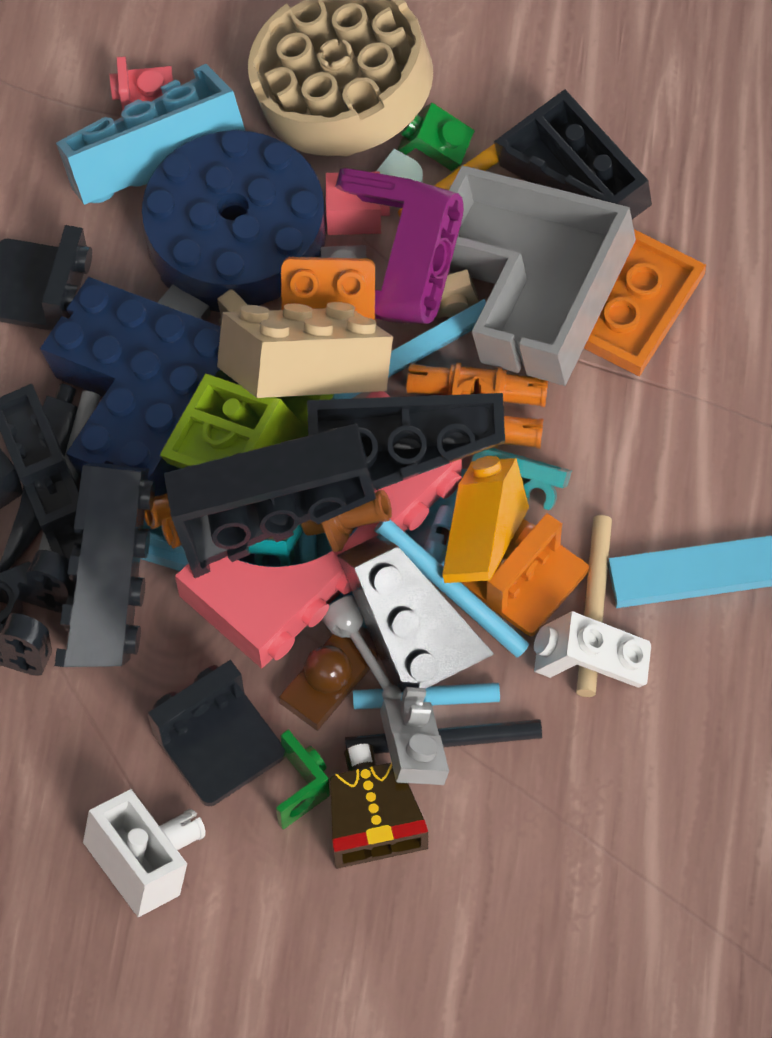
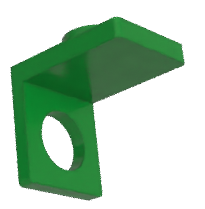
[276,729,330,830]

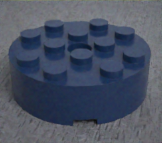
[142,130,326,312]

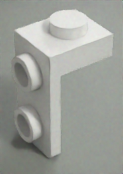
[534,611,651,688]

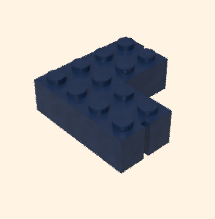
[40,277,239,497]

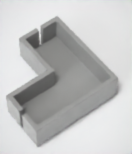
[449,165,636,386]

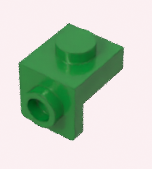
[397,103,475,171]

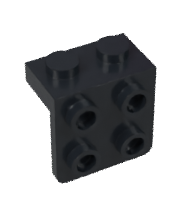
[0,225,92,331]
[148,659,285,807]

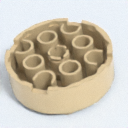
[248,0,433,157]

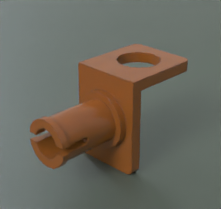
[301,490,392,553]

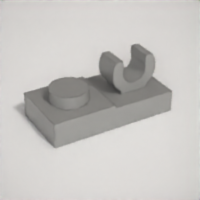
[380,687,449,785]

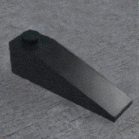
[307,393,505,491]

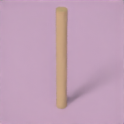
[576,515,612,697]

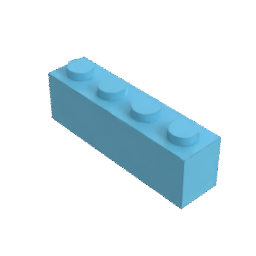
[56,63,245,205]

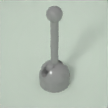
[322,595,402,700]

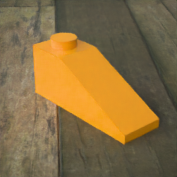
[442,456,529,583]

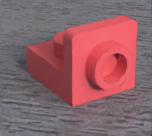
[110,56,173,111]

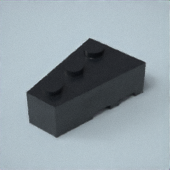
[494,89,652,220]

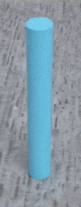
[353,683,500,710]

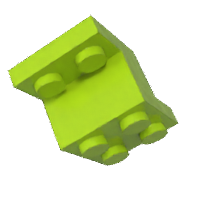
[160,374,334,469]

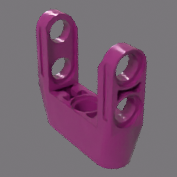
[335,168,464,324]

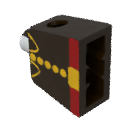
[330,744,428,869]

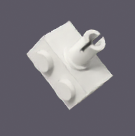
[83,789,205,917]

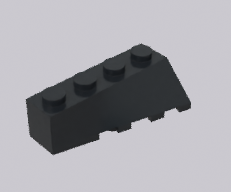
[164,423,376,578]
[54,462,155,667]

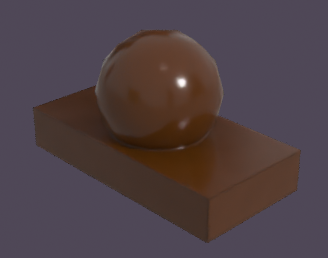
[279,634,378,731]

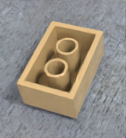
[217,302,393,398]

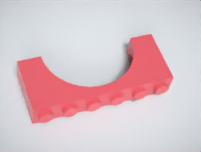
[175,391,462,669]

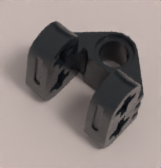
[0,550,76,676]

